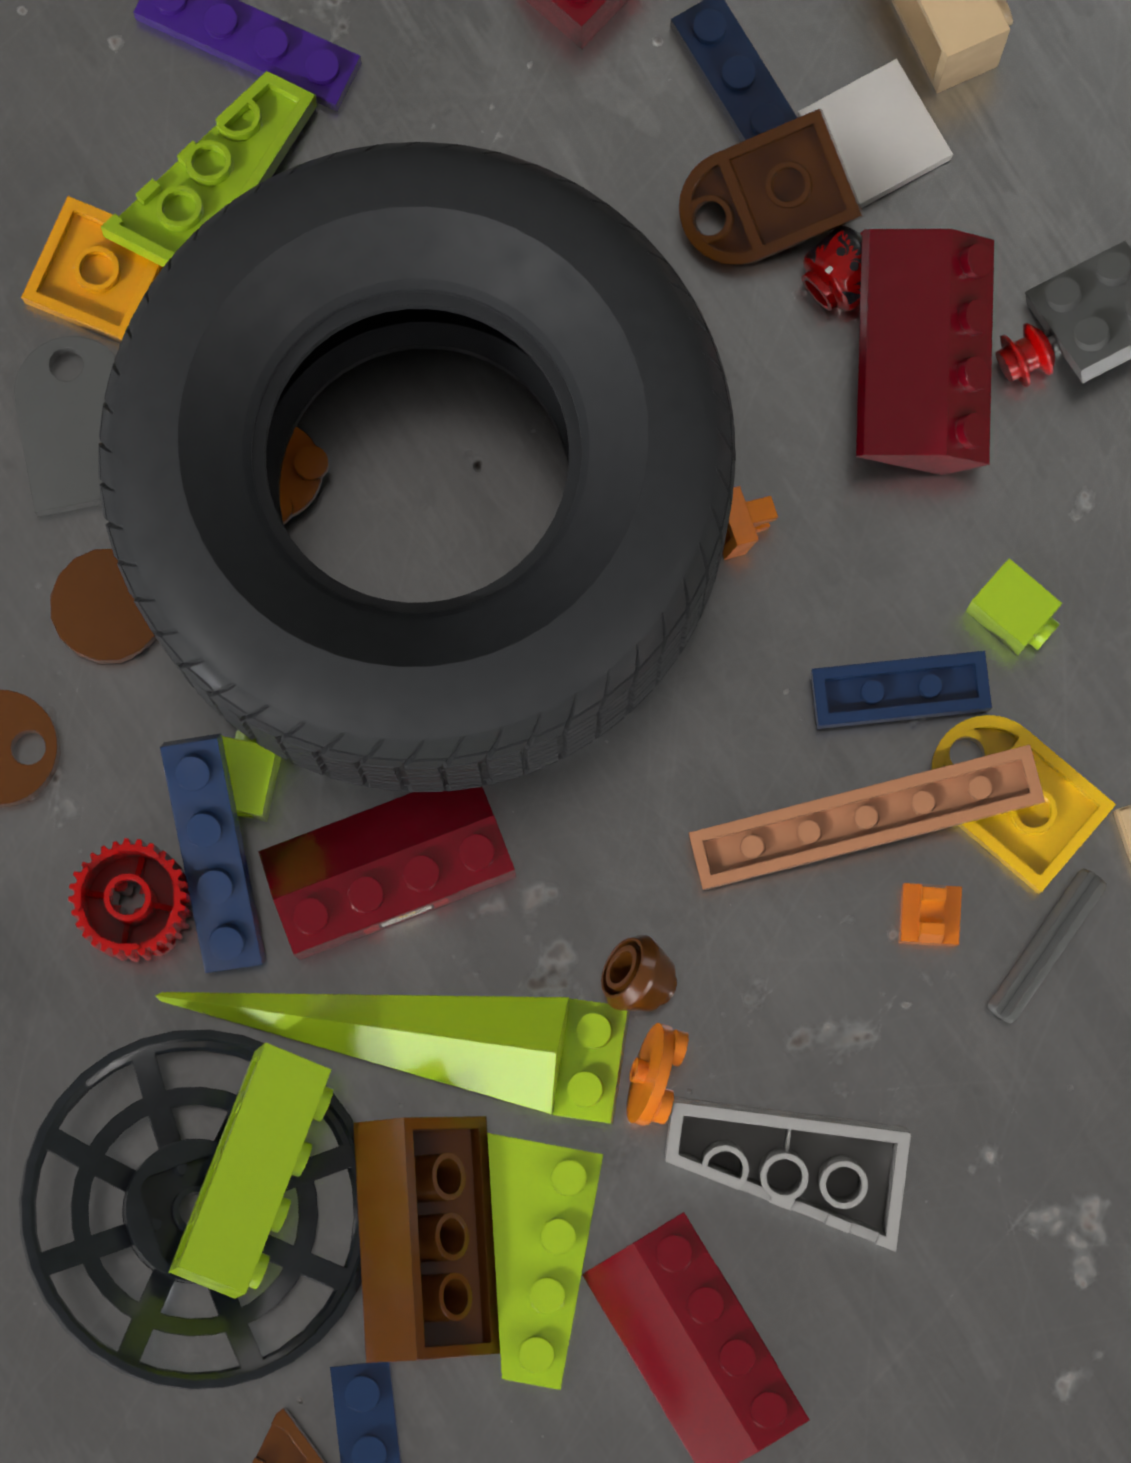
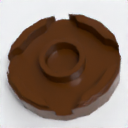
[50,549,157,664]

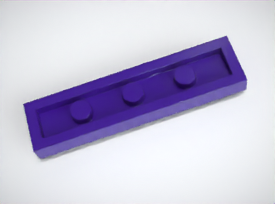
[133,0,362,112]

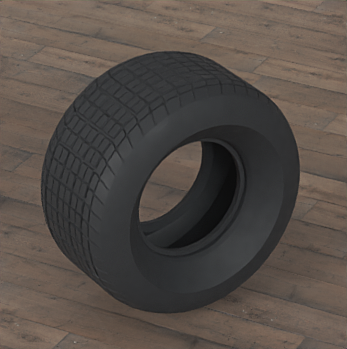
[98,142,736,792]

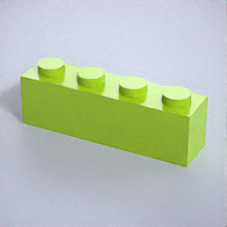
[169,1043,333,1299]

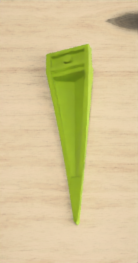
[155,992,630,1125]

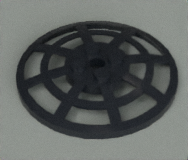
[19,1030,362,1390]

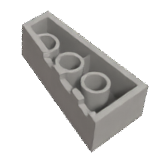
[665,1096,911,1252]

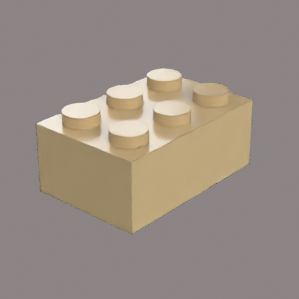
[891,0,1013,93]

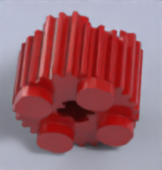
[68,838,193,962]

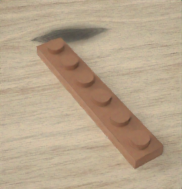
[688,745,1045,890]

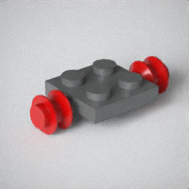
[995,241,1131,387]

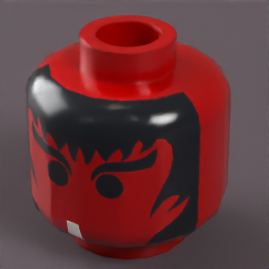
[801,226,868,311]

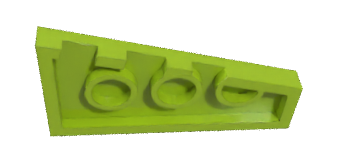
[101,71,317,267]
[487,1133,603,1390]

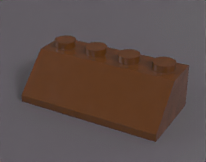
[353,1116,500,1363]

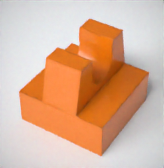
[722,486,778,560]
[899,883,962,947]

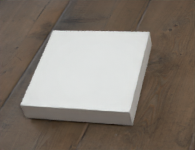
[797,58,953,208]

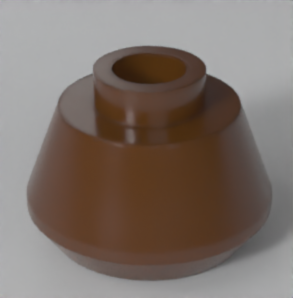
[601,935,677,1011]

